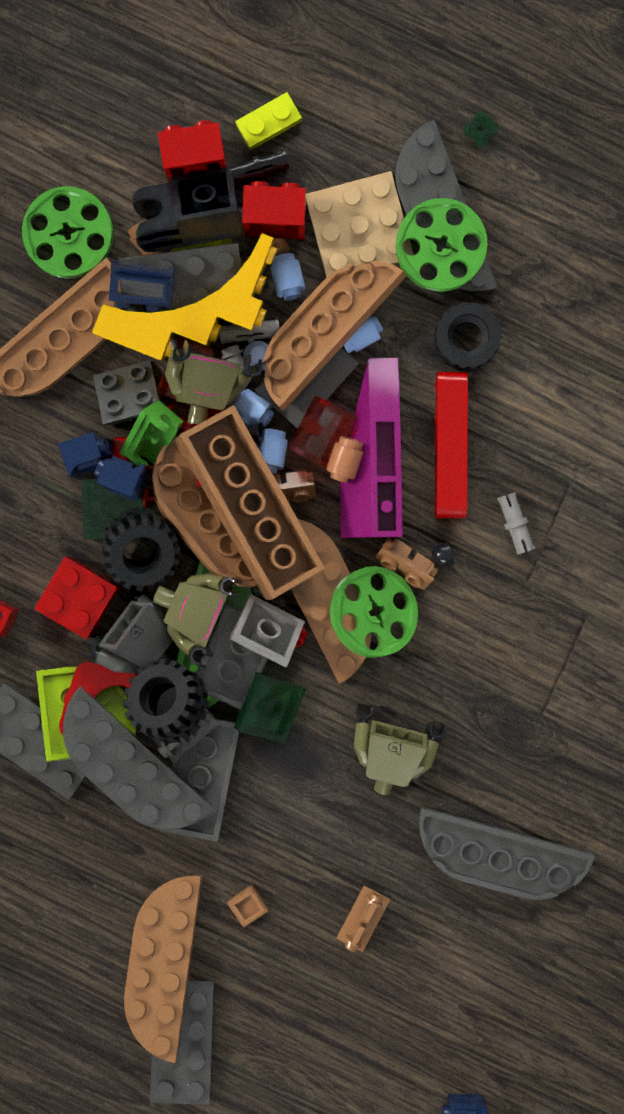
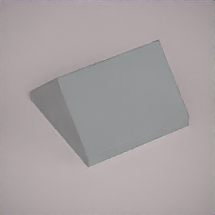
[230,594,305,667]

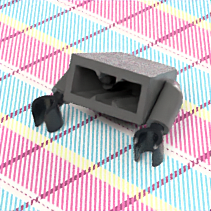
[76,585,172,674]

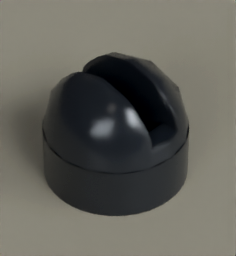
[432,542,455,567]

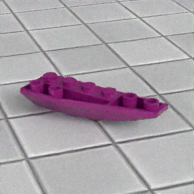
[340,358,403,538]

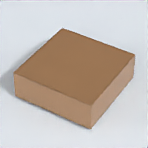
[227,885,269,928]

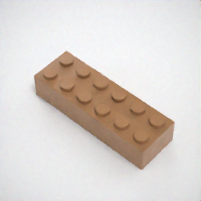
[175,405,325,600]

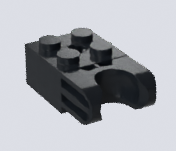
[132,166,243,252]

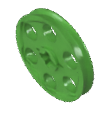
[22,186,114,279]
[396,198,487,292]
[330,566,418,658]

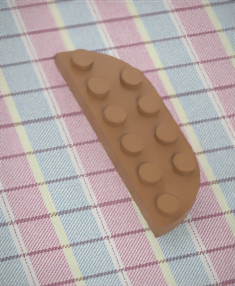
[0,257,123,397]
[264,261,406,411]
[152,436,259,588]
[291,519,372,684]
[124,875,203,1063]

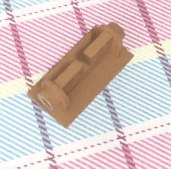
[273,470,316,503]
[374,537,439,590]
[336,885,390,952]

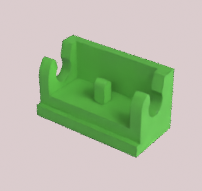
[120,400,184,467]

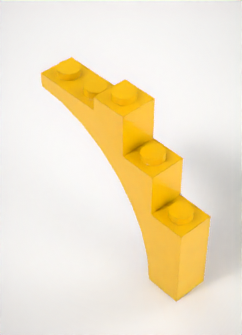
[92,233,278,362]

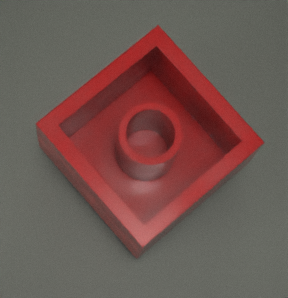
[158,120,227,183]
[242,181,306,240]
[34,556,122,640]

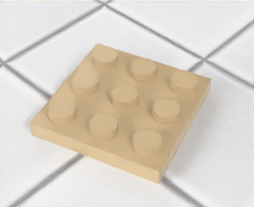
[306,171,414,278]

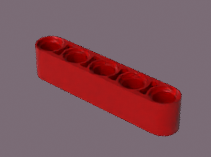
[434,372,468,519]

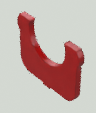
[59,662,137,735]

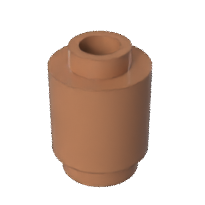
[326,436,364,483]

